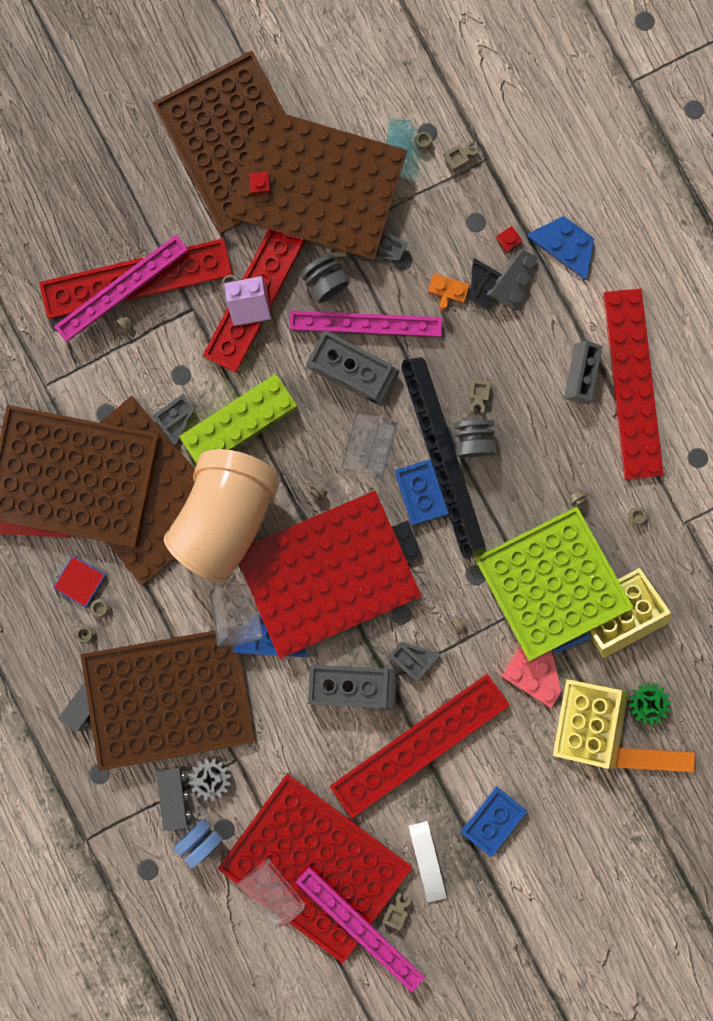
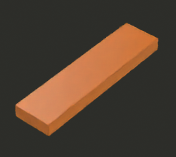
[616,747,695,772]

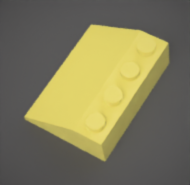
[588,568,671,658]
[553,679,629,769]

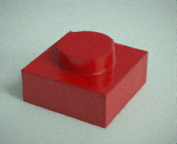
[249,172,270,195]
[496,226,523,253]

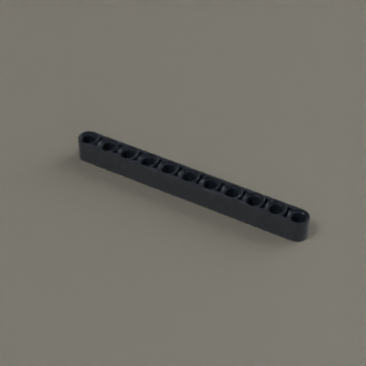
[401,357,486,559]

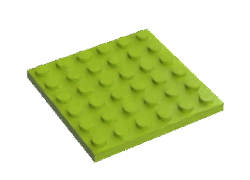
[475,507,633,661]

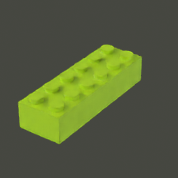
[179,374,298,463]

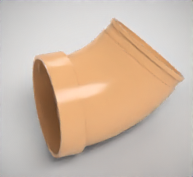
[164,449,280,583]

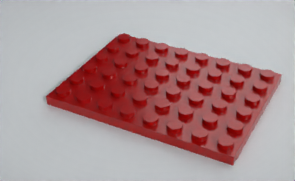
[239,490,422,659]
[217,773,412,963]

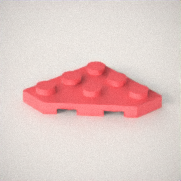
[501,646,561,708]

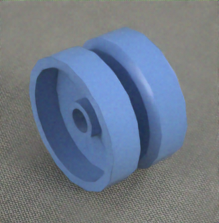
[172,818,223,869]

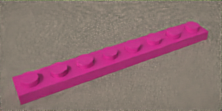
[54,235,188,343]
[289,310,442,338]
[296,866,425,992]

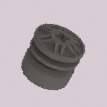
[300,253,351,304]
[454,418,496,458]

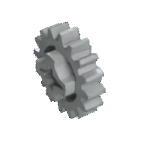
[189,758,232,801]

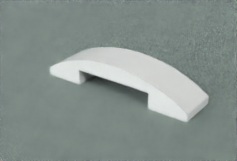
[408,821,447,903]

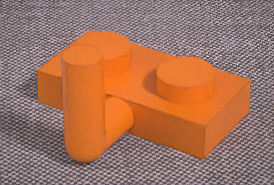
[428,273,470,312]

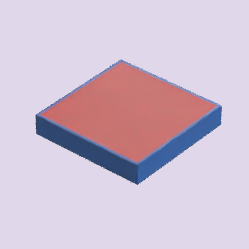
[53,555,106,608]

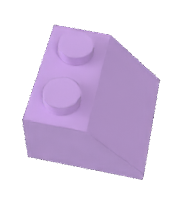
[224,276,271,327]

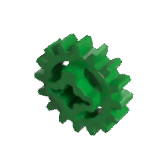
[627,682,671,725]

